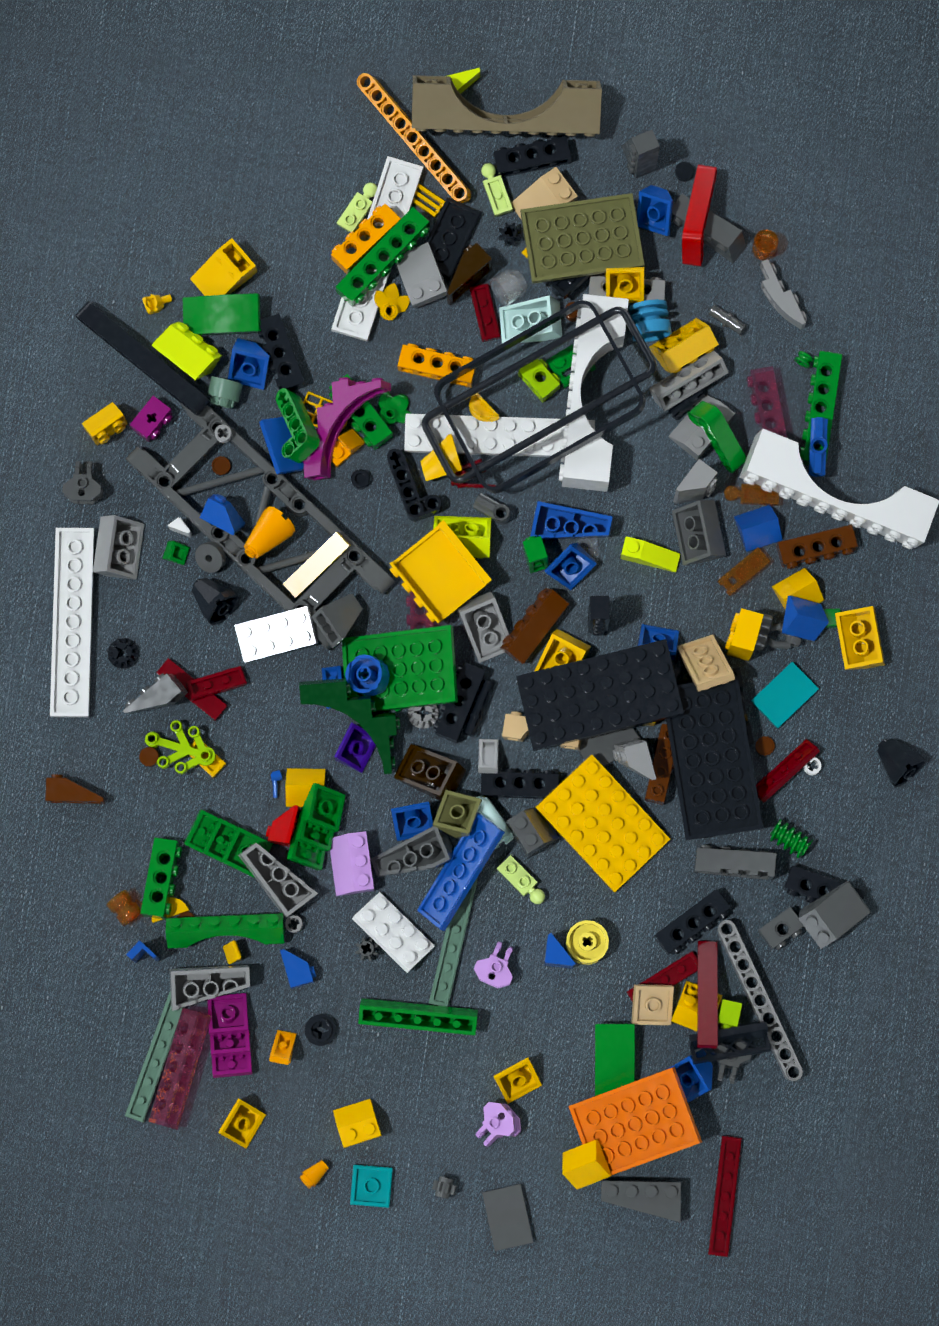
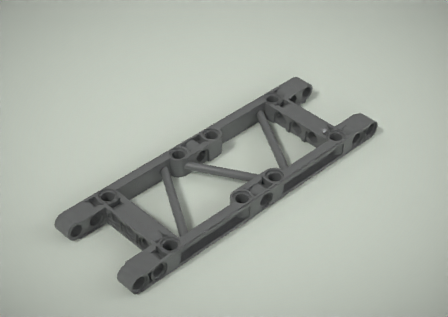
[125,403,395,650]

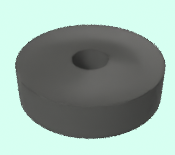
[195,541,226,573]

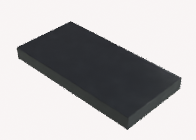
[426,197,481,280]

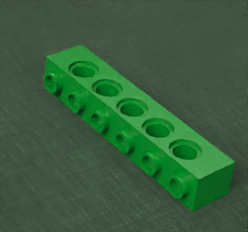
[335,207,430,307]
[800,351,842,465]

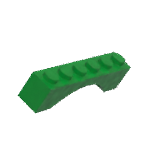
[165,913,285,948]

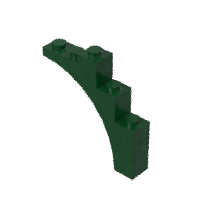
[299,678,400,774]

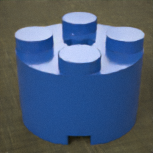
[345,655,390,696]

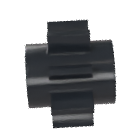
[499,222,521,246]

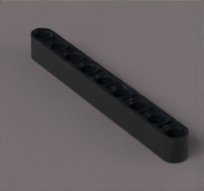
[75,301,210,416]

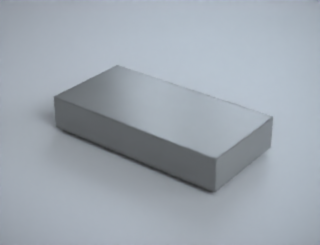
[478,739,498,773]

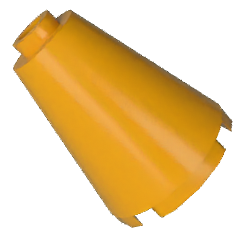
[244,506,295,558]

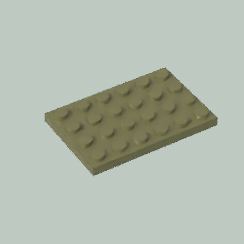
[520,193,645,284]

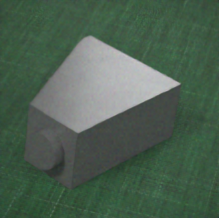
[312,594,363,648]

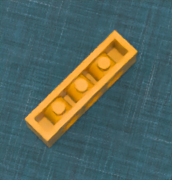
[331,204,401,274]
[397,343,476,388]

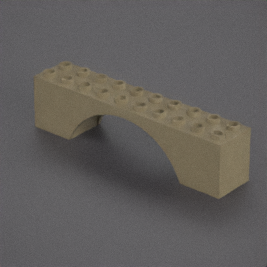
[412,75,602,136]

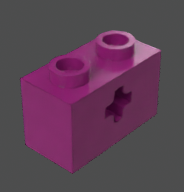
[129,395,173,442]

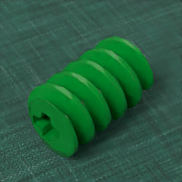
[770,819,813,859]

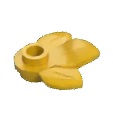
[374,283,410,320]

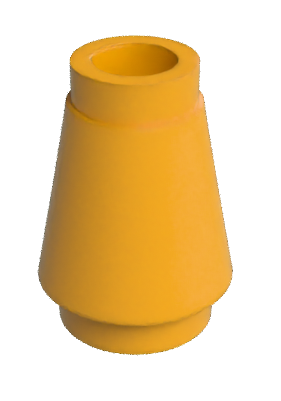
[299,1160,329,1189]

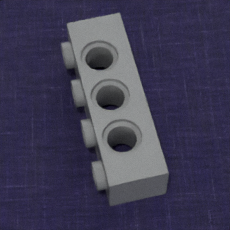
[589,274,665,306]
[649,350,729,412]

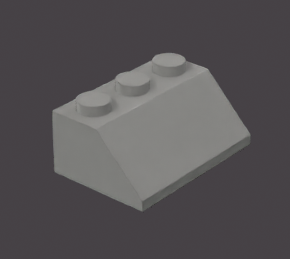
[668,395,735,461]
[673,459,718,504]
[93,515,144,580]
[612,738,656,780]

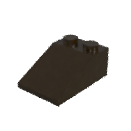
[447,243,492,305]
[393,744,466,801]

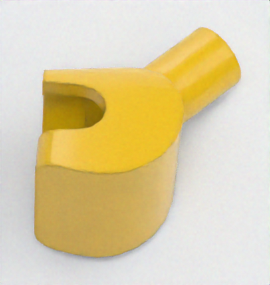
[142,294,172,315]

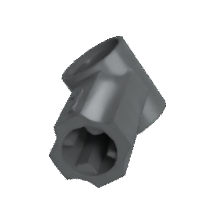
[473,493,511,525]

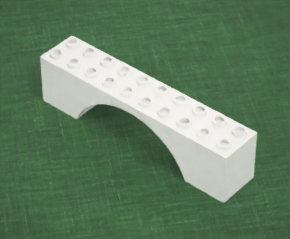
[559,294,629,492]
[740,429,939,549]

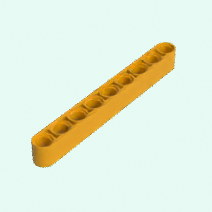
[357,73,471,203]

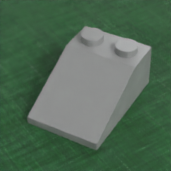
[396,242,448,309]
[457,592,509,663]

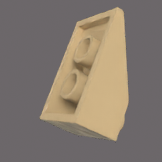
[511,167,578,220]

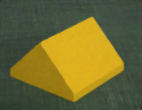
[605,267,644,303]
[772,568,824,610]
[285,768,326,807]
[493,1058,542,1104]
[218,1098,266,1148]
[562,1139,612,1189]

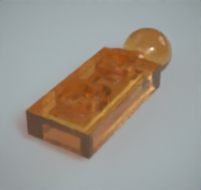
[724,484,779,506]

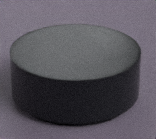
[675,162,694,182]
[351,469,370,489]

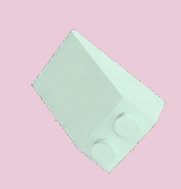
[499,295,562,343]

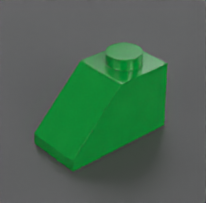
[523,536,548,574]

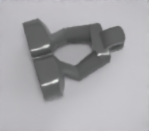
[754,613,801,651]

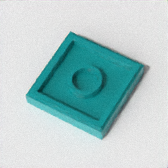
[350,1165,393,1208]

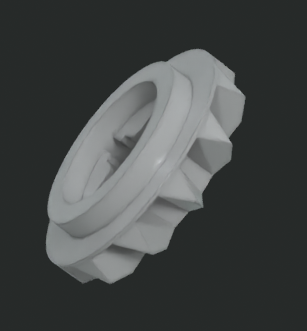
[408,705,438,729]

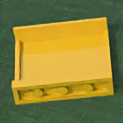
[389,520,492,624]

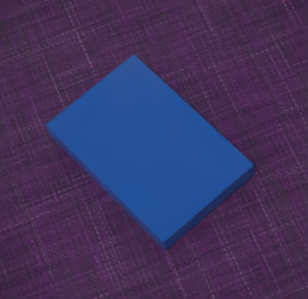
[259,417,304,475]

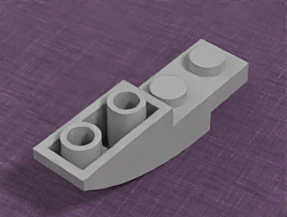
[760,259,807,329]

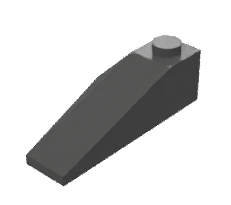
[371,826,452,877]

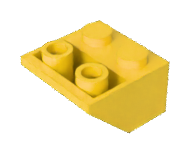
[82,402,128,445]
[671,981,723,1031]

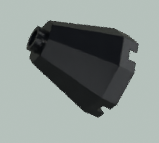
[192,578,240,626]
[877,739,925,788]

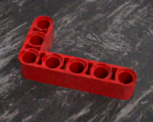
[682,165,717,267]

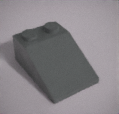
[798,881,871,949]

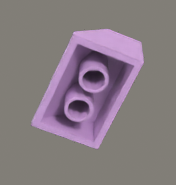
[330,831,375,896]

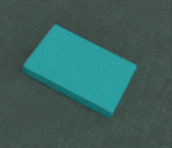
[750,662,819,729]

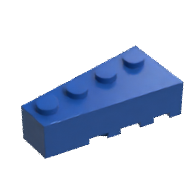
[530,501,613,540]

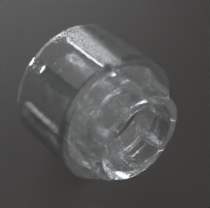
[490,269,527,307]

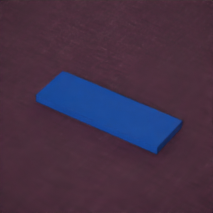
[417,812,505,931]

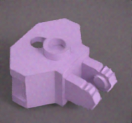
[474,941,513,989]
[476,1102,521,1147]

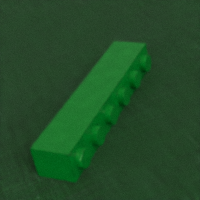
[358,998,478,1035]

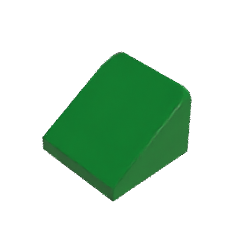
[162,541,190,565]
[823,609,840,628]

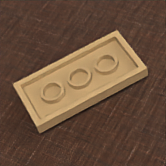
[677,635,735,691]

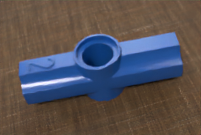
[808,417,828,477]

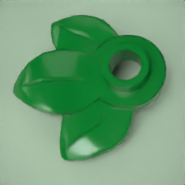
[378,392,411,425]

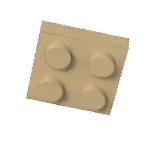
[631,984,674,1025]

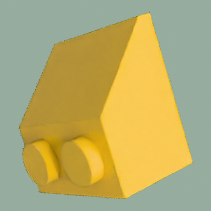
[333,1099,382,1148]

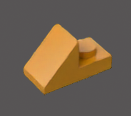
[331,429,365,468]
[269,1030,296,1065]

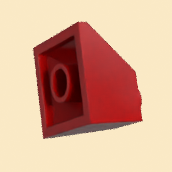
[266,805,301,847]

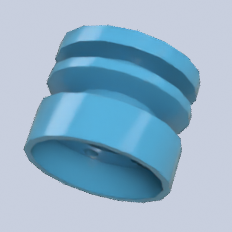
[628,299,672,342]

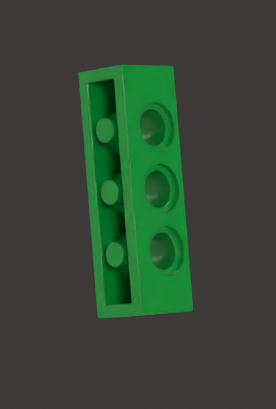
[329,374,393,450]
[140,837,182,920]

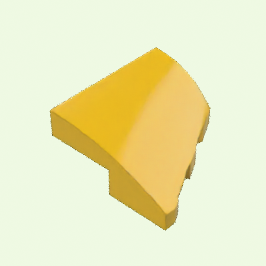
[420,433,462,481]

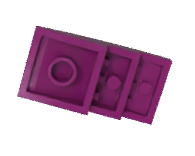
[207,993,252,1078]

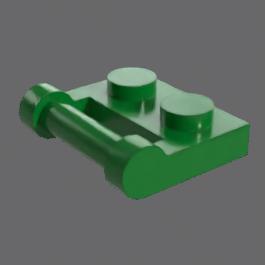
[546,343,596,389]

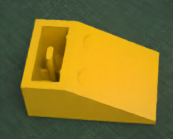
[190,238,257,296]

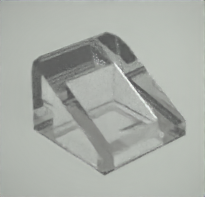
[578,538,599,561]

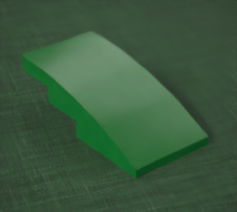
[183,293,260,335]
[287,783,345,870]
[183,809,272,878]
[595,1024,635,1096]

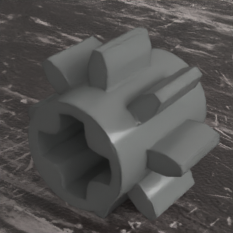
[355,938,379,961]
[432,1176,457,1199]

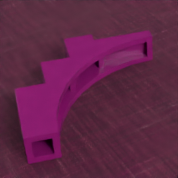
[303,377,391,481]

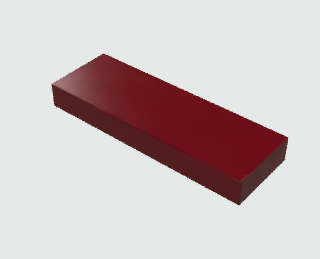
[470,283,501,342]
[186,666,247,701]

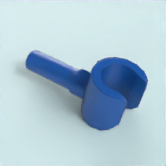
[271,770,283,798]

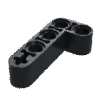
[387,449,442,522]

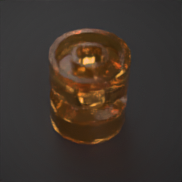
[752,230,778,260]
[106,889,141,926]

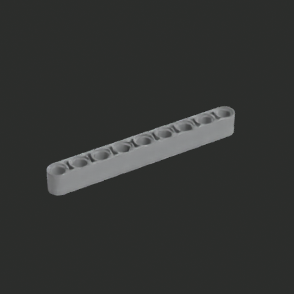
[717,920,803,1082]

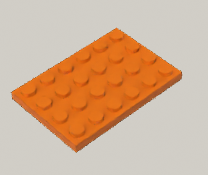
[569,1067,702,1175]

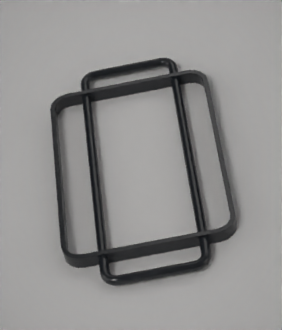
[422,300,657,493]

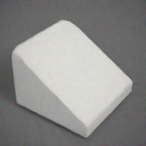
[168,517,192,537]

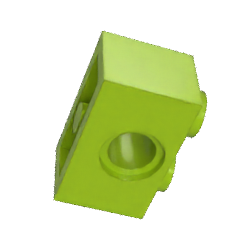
[518,359,560,403]
[718,999,742,1029]

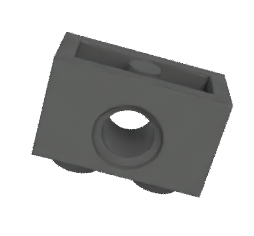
[758,907,803,950]

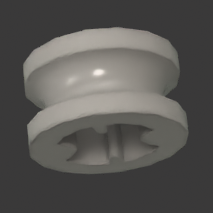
[214,424,232,443]
[285,915,303,933]

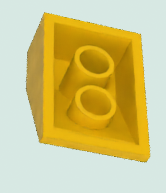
[534,629,591,672]

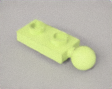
[481,163,513,217]
[337,183,377,232]
[497,855,545,904]

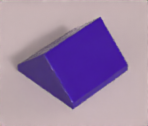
[334,722,376,773]

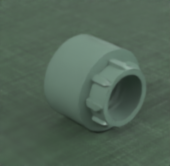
[207,376,243,409]

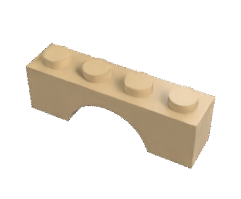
[502,712,581,750]

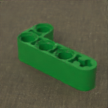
[276,388,320,463]
[687,401,746,473]

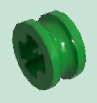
[794,351,814,368]

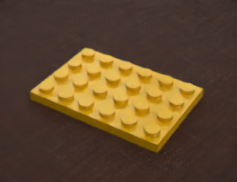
[535,754,670,892]

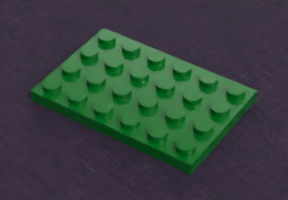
[342,625,458,712]

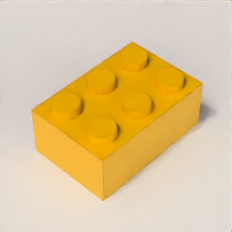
[725,608,764,661]

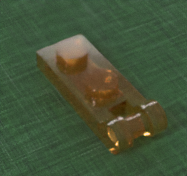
[717,547,770,596]

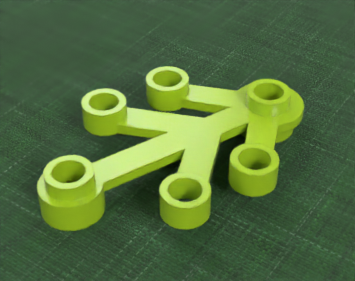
[145,720,216,775]

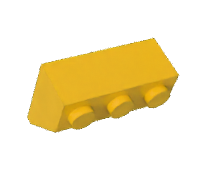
[649,318,719,374]
[835,606,885,670]

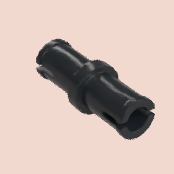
[669,390,706,420]

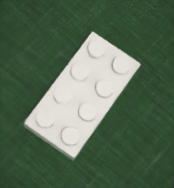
[235,606,318,662]
[352,892,435,973]

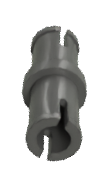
[709,305,746,335]

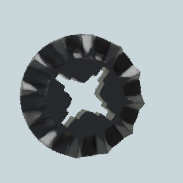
[107,638,138,669]
[305,1015,336,1046]

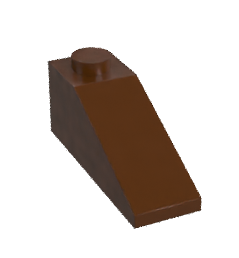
[45,774,106,804]

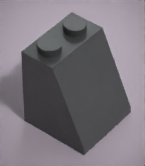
[507,806,560,858]

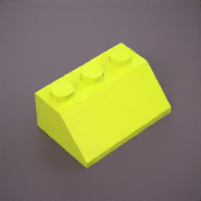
[152,321,222,380]
[433,516,491,559]

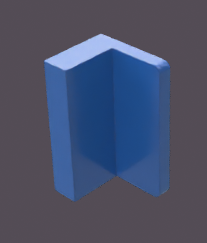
[126,940,160,963]

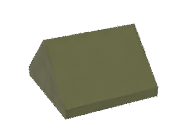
[433,790,482,838]

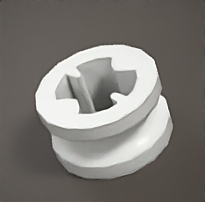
[803,757,821,775]

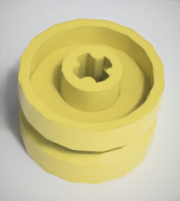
[566,920,609,965]

